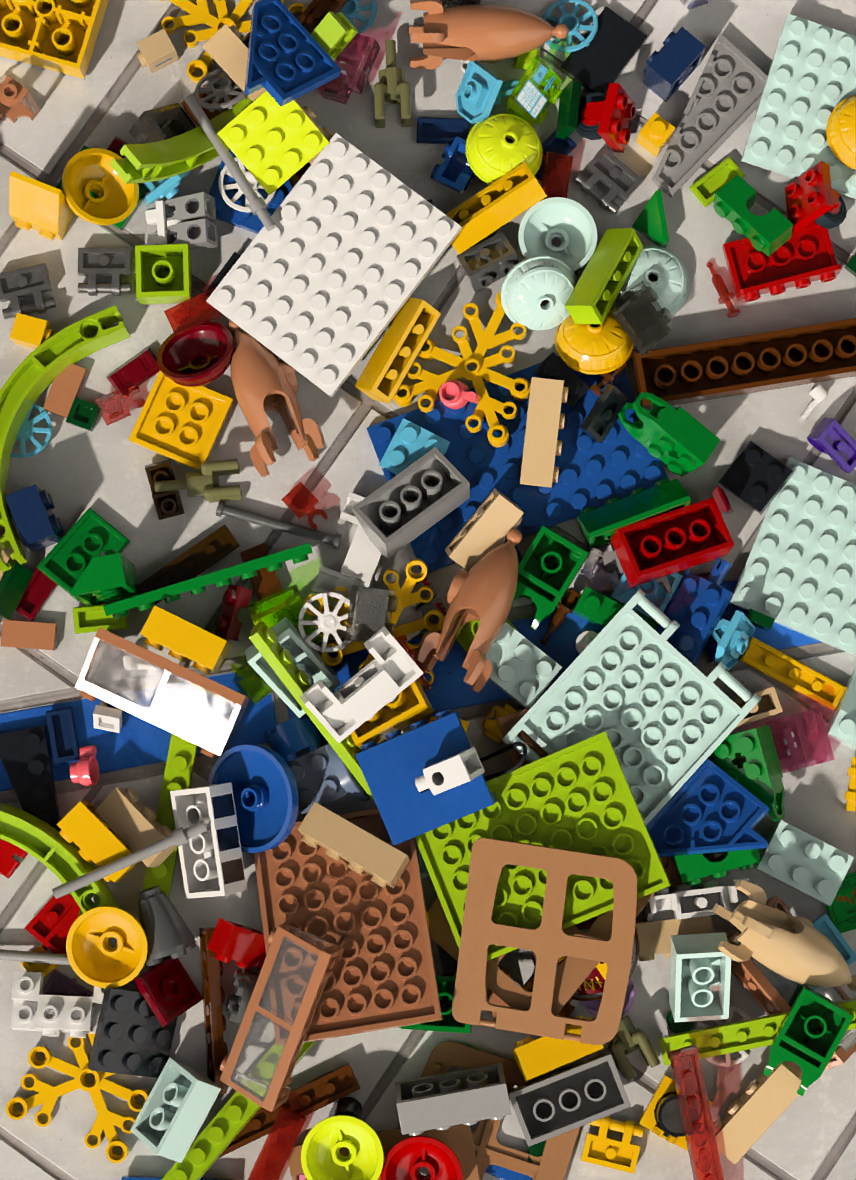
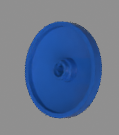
[207,744,299,853]

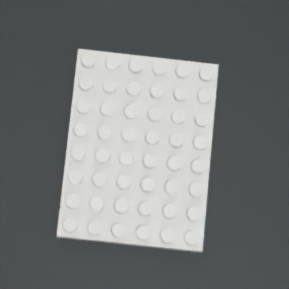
[206,133,462,398]

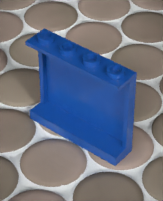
[355,708,497,846]

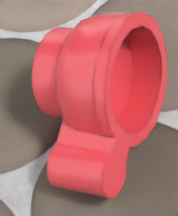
[439,380,481,409]
[70,745,99,786]

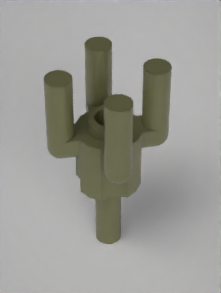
[374,40,411,128]
[154,459,242,503]
[599,999,661,1081]

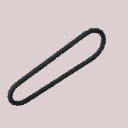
[480,742,527,780]

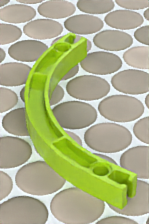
[109,12,358,184]
[0,305,130,572]
[0,802,120,913]

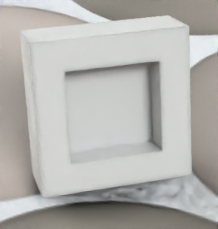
[93,700,122,733]

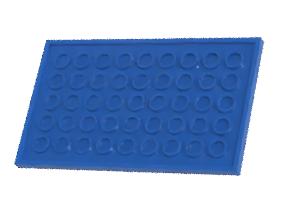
[367,356,668,574]

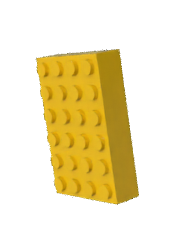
[0,0,109,79]

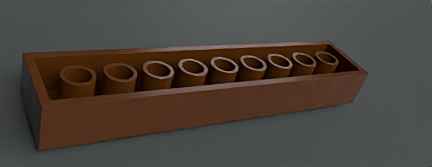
[632,318,856,410]

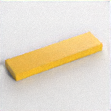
[739,637,847,711]

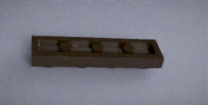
[138,524,240,605]

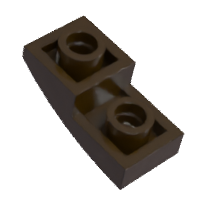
[145,459,185,520]

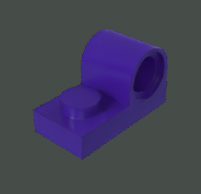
[807,417,856,473]

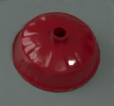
[157,321,234,387]

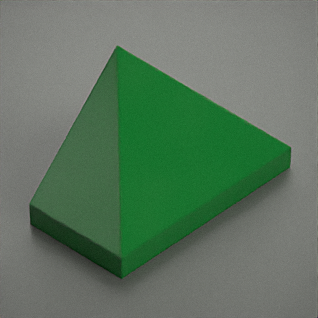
[632,190,669,248]

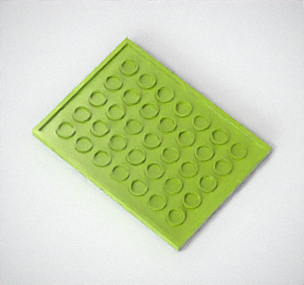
[415,731,671,961]

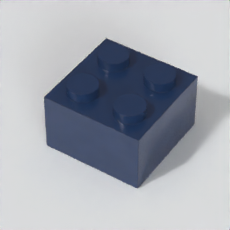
[643,27,706,102]
[5,484,65,552]

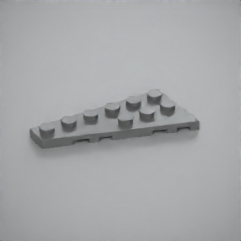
[652,33,767,198]

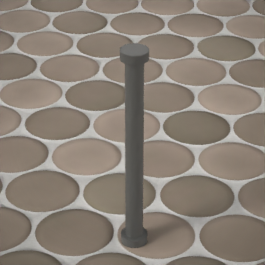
[216,501,342,550]

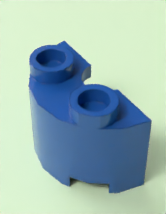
[430,136,475,194]
[264,714,326,763]

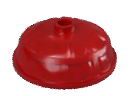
[380,1136,463,1180]

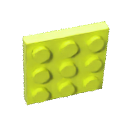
[217,90,330,195]

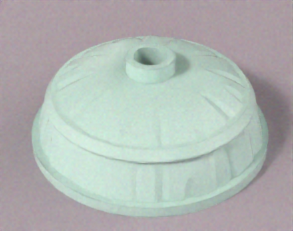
[518,197,597,272]
[615,245,689,323]
[501,255,578,331]

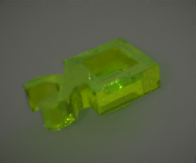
[231,655,274,704]

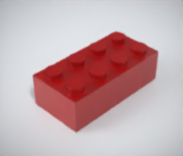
[611,497,735,588]

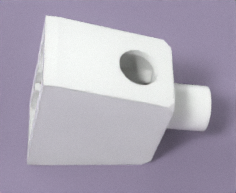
[415,747,485,795]

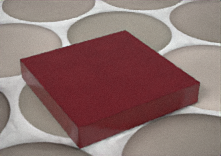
[133,956,204,1027]

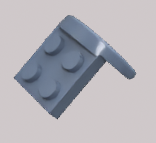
[287,744,371,815]

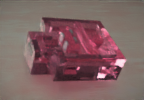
[318,33,381,104]
[765,708,835,774]

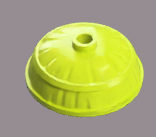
[465,113,543,185]
[301,1115,384,1180]

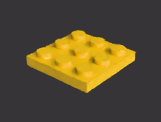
[129,371,234,470]

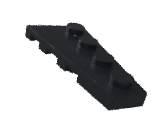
[0,726,61,831]

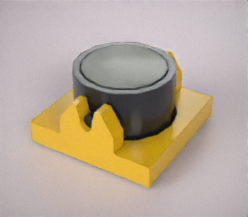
[638,1074,713,1151]

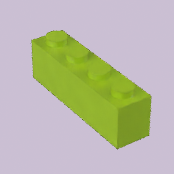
[565,228,643,324]

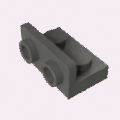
[456,232,519,292]

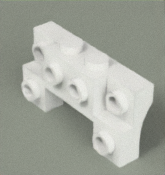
[311,492,384,610]
[300,626,423,743]
[644,878,758,922]
[10,971,124,1038]

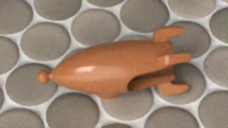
[409,0,569,70]
[228,320,325,477]
[415,529,522,693]

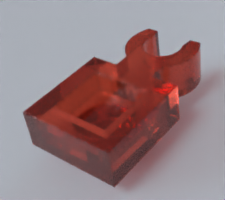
[95,386,145,426]
[281,482,328,530]

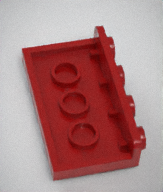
[722,221,842,302]

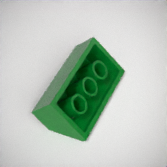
[577,478,691,550]
[71,550,140,606]

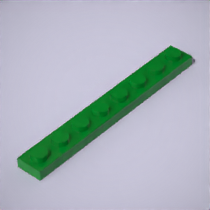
[103,543,313,619]

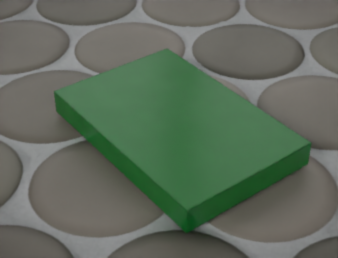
[37,507,130,602]

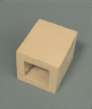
[136,29,179,73]

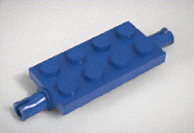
[655,558,733,666]

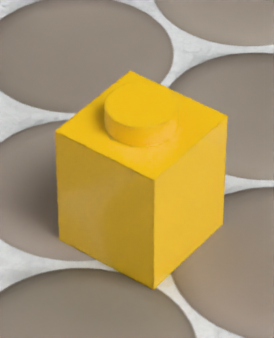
[636,113,675,157]
[10,313,54,349]

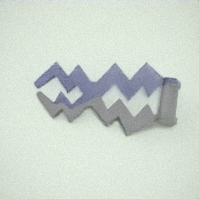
[580,548,672,608]

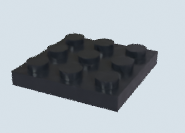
[88,986,178,1078]

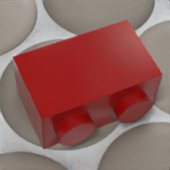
[207,917,266,970]

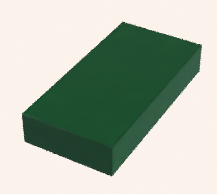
[556,81,581,140]
[0,560,34,620]

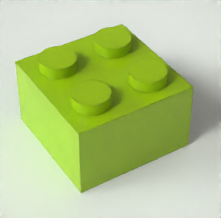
[135,244,193,305]

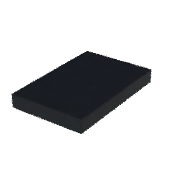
[560,6,648,94]

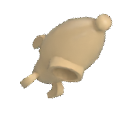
[712,880,856,991]

